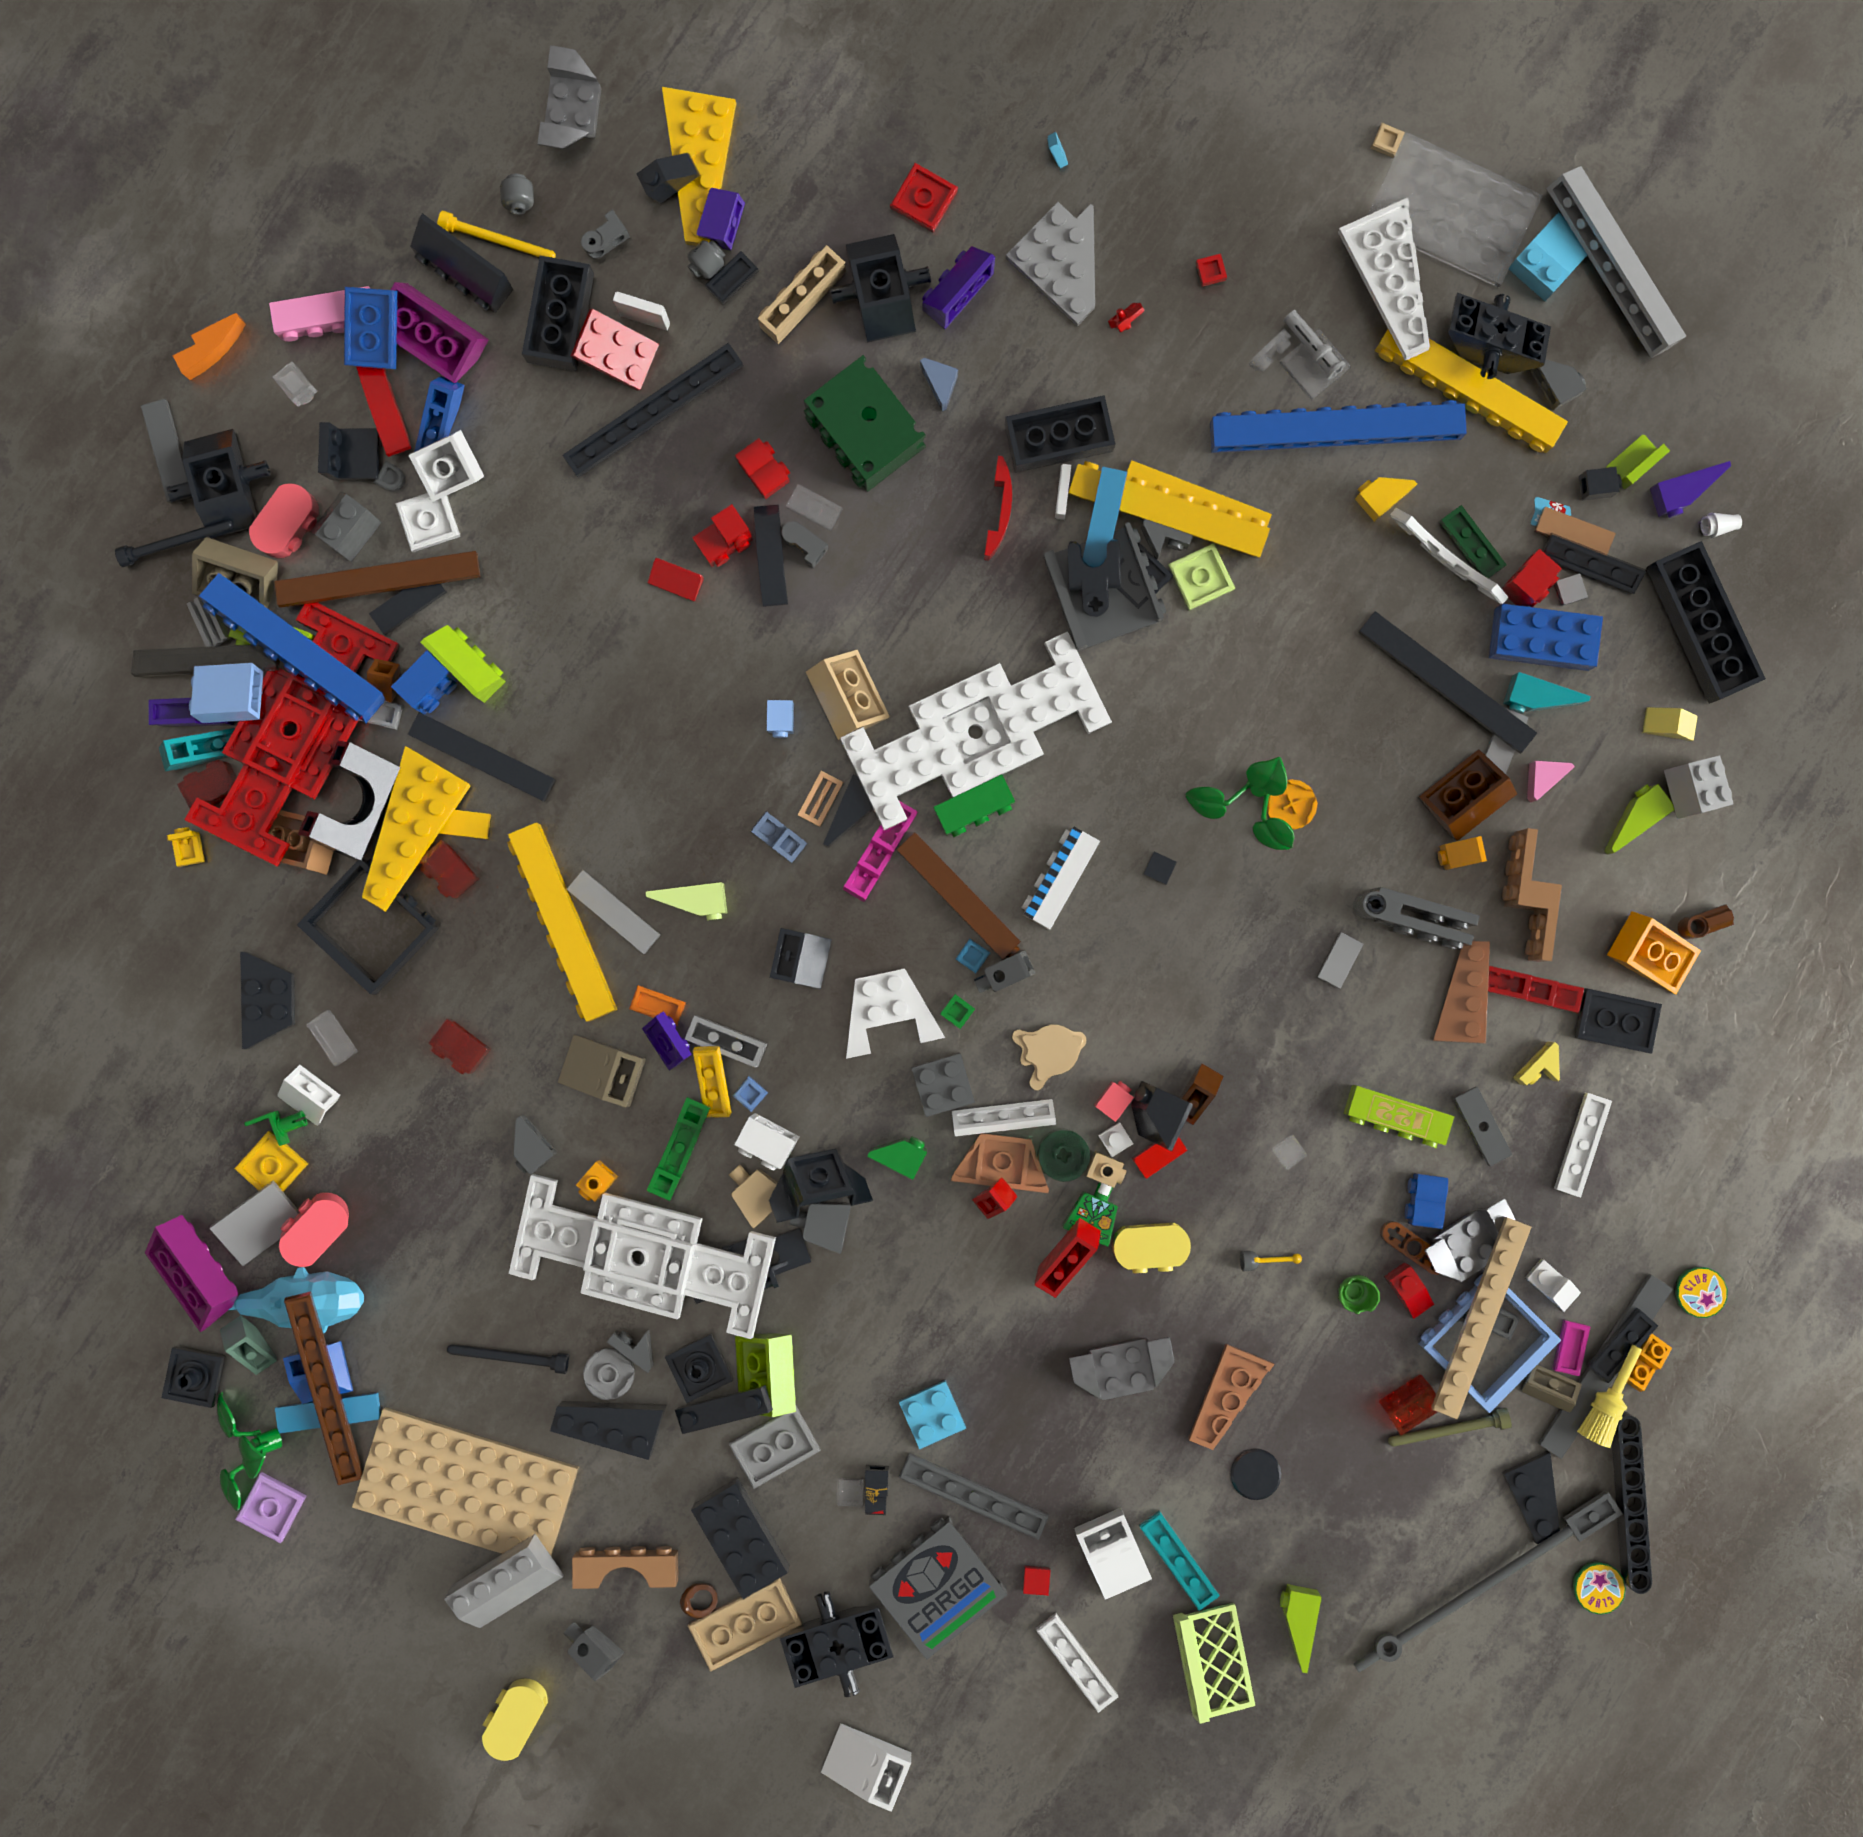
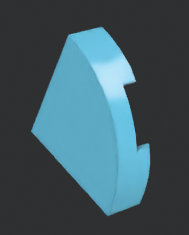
[1047,132,1068,168]

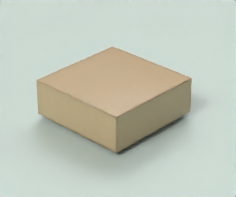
[1370,123,1405,158]

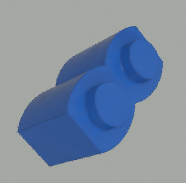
[1405,1173,1448,1229]

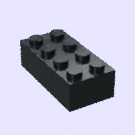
[522,256,594,371]
[1005,395,1116,473]
[691,1477,790,1600]

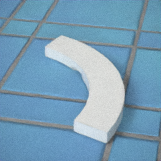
[1390,508,1508,604]

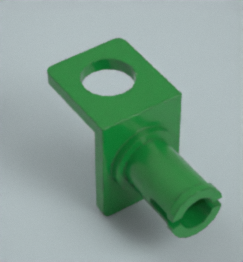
[244,1110,308,1146]

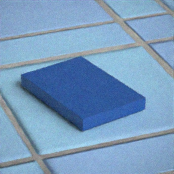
[344,287,397,369]

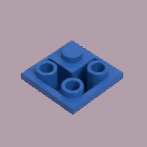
[283,1341,353,1404]

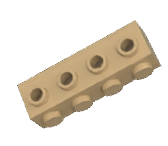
[758,245,846,344]

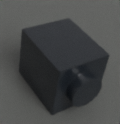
[1579,467,1622,501]

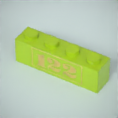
[1343,1085,1455,1148]

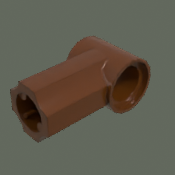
[1678,904,1734,939]

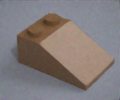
[251,810,334,875]

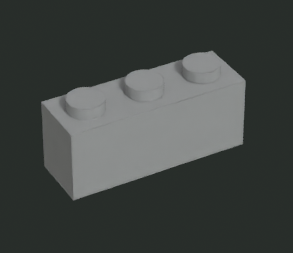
[685,1015,768,1068]

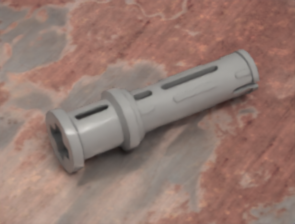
[1283,310,1346,380]

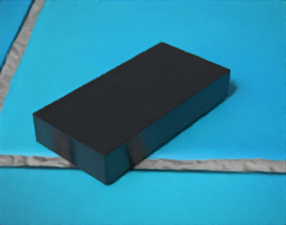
[705,251,759,305]

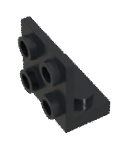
[318,422,379,480]

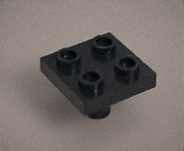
[665,1333,733,1403]
[161,1346,225,1408]

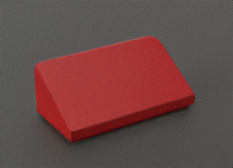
[648,557,704,602]
[1132,1137,1188,1179]

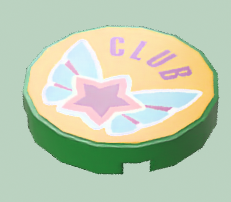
[1675,1266,1728,1318]
[1572,1561,1626,1615]

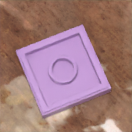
[235,1472,306,1543]

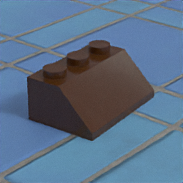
[1419,749,1517,841]

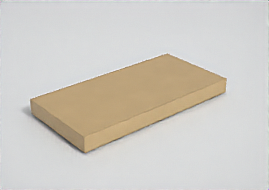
[688,1578,802,1672]

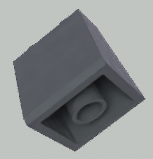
[311,492,382,562]

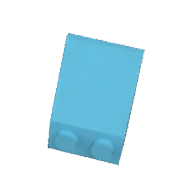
[1508,213,1587,301]

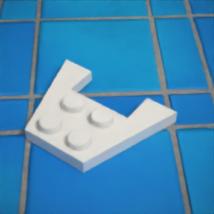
[846,969,945,1059]

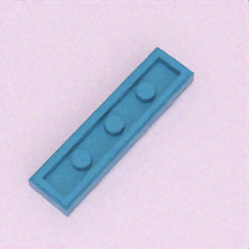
[1083,466,1128,567]
[275,1392,381,1433]

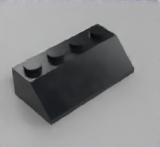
[410,213,514,313]

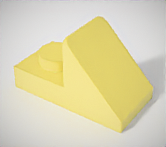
[1513,1042,1560,1086]

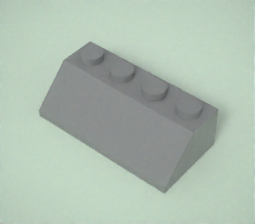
[444,1534,564,1628]

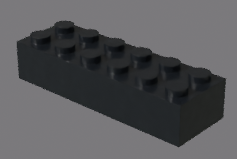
[1646,541,1766,704]

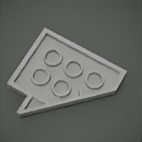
[1006,202,1095,326]

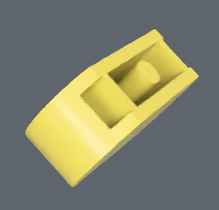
[1112,1223,1191,1273]
[482,1678,548,1761]

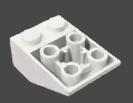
[1074,1508,1152,1600]
[821,1723,911,1812]

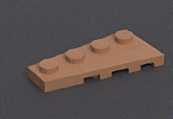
[1433,941,1490,1044]

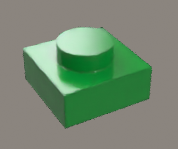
[940,994,975,1029]

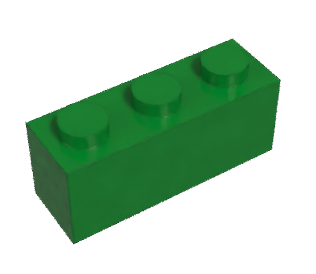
[933,775,1015,838]

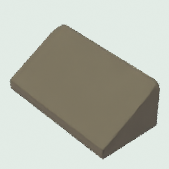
[1522,1365,1582,1412]

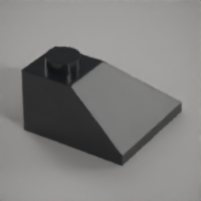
[1131,1081,1193,1151]

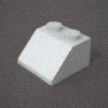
[409,430,484,502]

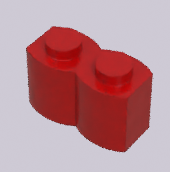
[735,438,790,500]

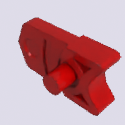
[1108,303,1144,332]

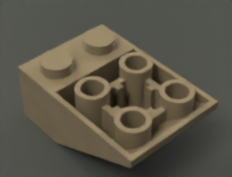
[558,1034,646,1108]

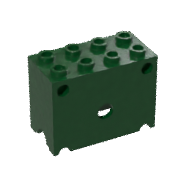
[803,355,926,492]

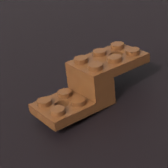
[1502,828,1562,962]

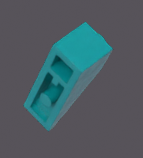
[1503,672,1591,714]
[159,728,235,772]

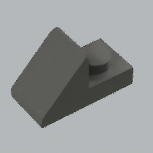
[1141,519,1193,559]
[607,1330,654,1373]

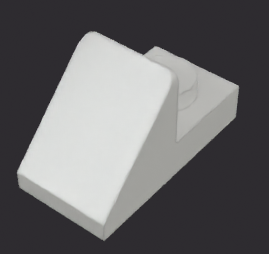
[1525,1259,1581,1312]

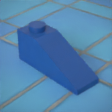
[414,376,465,452]

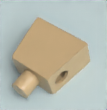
[729,1165,778,1229]

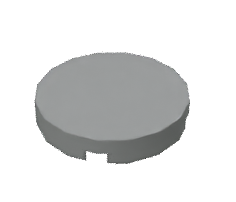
[583,1348,635,1400]

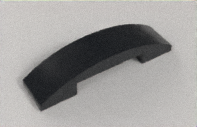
[754,504,788,607]

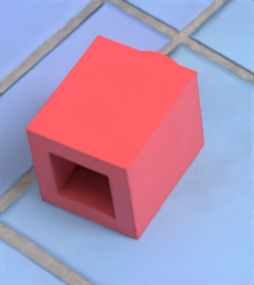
[1094,1081,1134,1122]

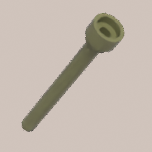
[1388,1408,1512,1447]

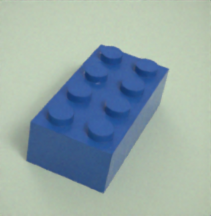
[1489,604,1603,671]

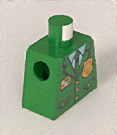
[1062,1182,1118,1247]

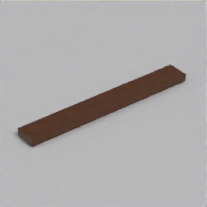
[274,551,481,608]
[284,1291,363,1485]

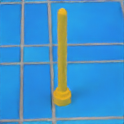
[437,210,556,258]

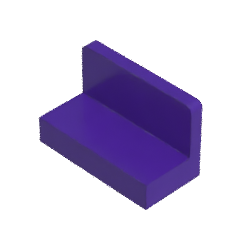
[697,188,745,250]

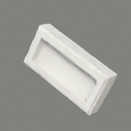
[1055,464,1071,520]

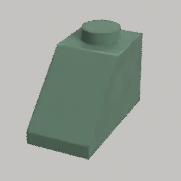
[220,1315,277,1375]

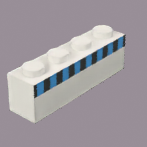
[1021,826,1100,930]

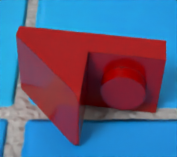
[972,1178,1017,1219]

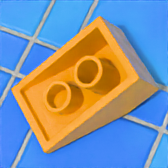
[1607,911,1701,995]

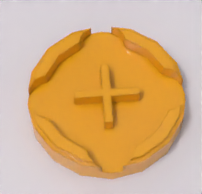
[1267,779,1318,830]

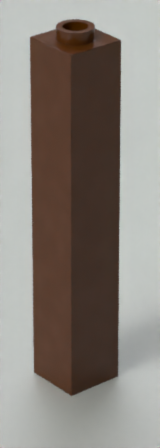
[897,832,1021,960]

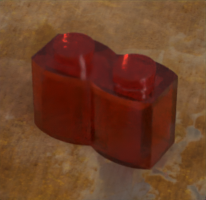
[420,840,479,899]
[429,1019,491,1075]

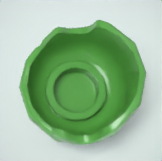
[1338,1275,1380,1314]

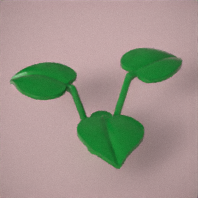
[1185,757,1295,850]
[217,1392,282,1511]

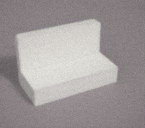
[278,1065,340,1126]

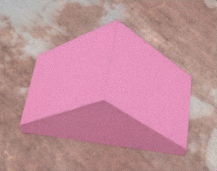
[1527,761,1575,803]

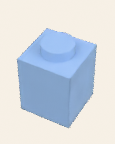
[767,700,794,738]

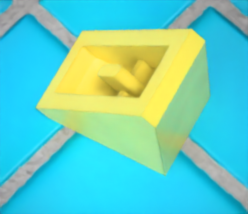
[1642,707,1697,741]

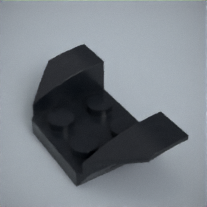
[769,1148,873,1223]

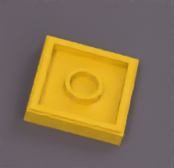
[234,1130,308,1192]

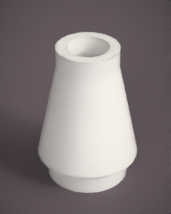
[1700,513,1742,538]

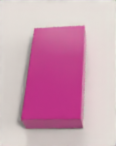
[1552,1320,1591,1376]

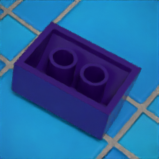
[922,246,995,329]

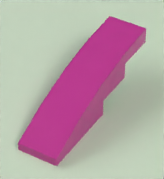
[843,801,918,902]

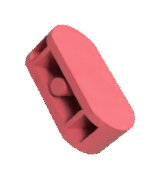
[249,484,319,558]
[279,1193,349,1267]

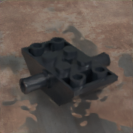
[830,234,931,343]
[1448,292,1551,379]
[167,429,271,539]
[780,1591,894,1697]

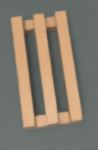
[798,771,844,827]

